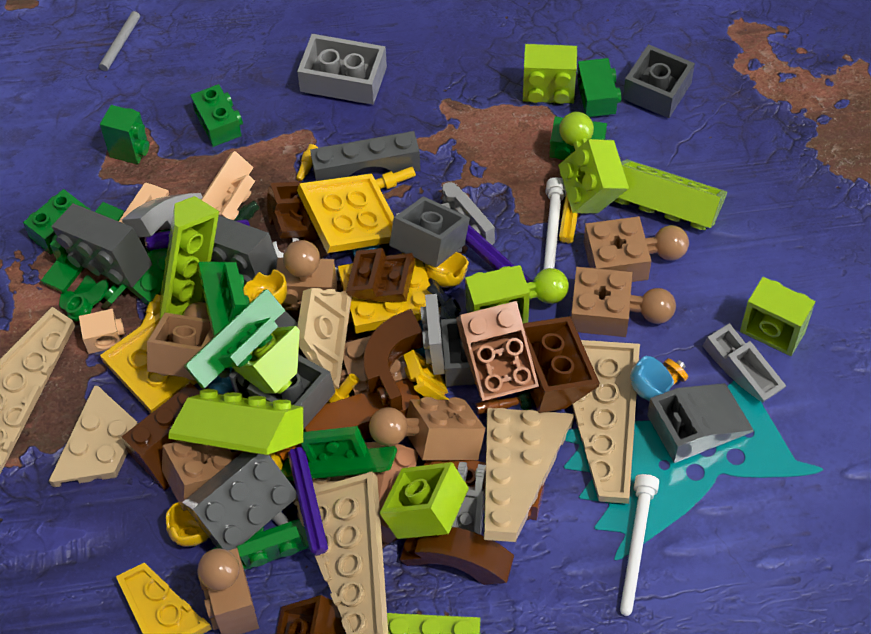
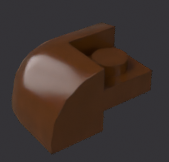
[267,182,320,242]

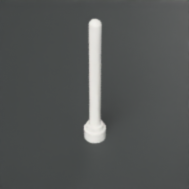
[543,177,566,270]
[620,474,659,616]

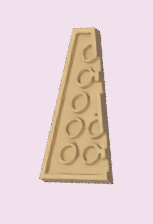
[0,307,75,474]
[572,340,640,504]
[484,408,575,542]
[293,472,388,634]

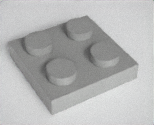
[420,294,445,375]

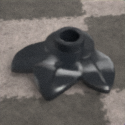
[427,278,461,320]

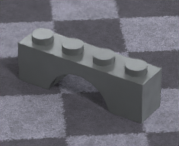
[310,131,420,181]

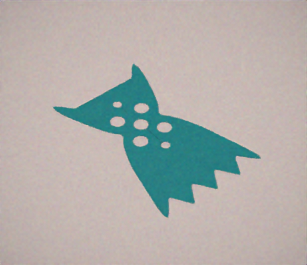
[564,381,823,560]

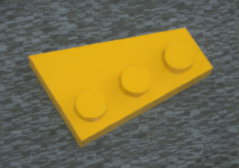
[116,563,212,634]

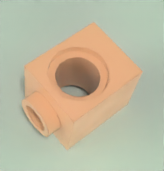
[79,309,125,354]

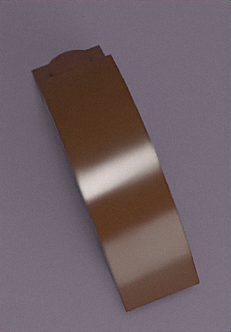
[364,309,423,411]
[400,527,514,585]

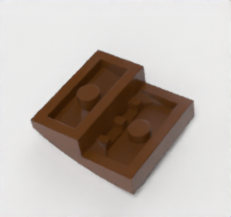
[346,248,416,302]

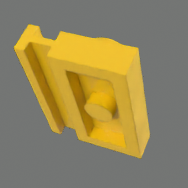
[403,350,449,400]

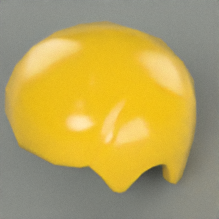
[425,252,469,288]
[243,269,287,305]
[166,502,208,547]

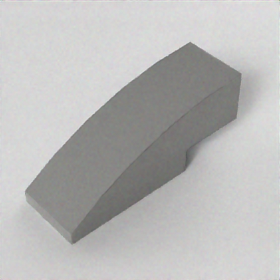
[122,193,203,237]
[703,323,786,403]

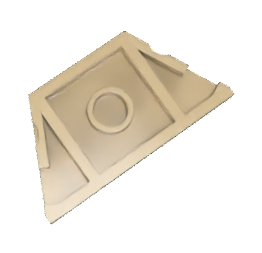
[297,288,352,389]
[49,386,138,487]

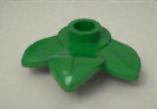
[59,275,108,321]

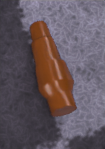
[475,397,519,414]

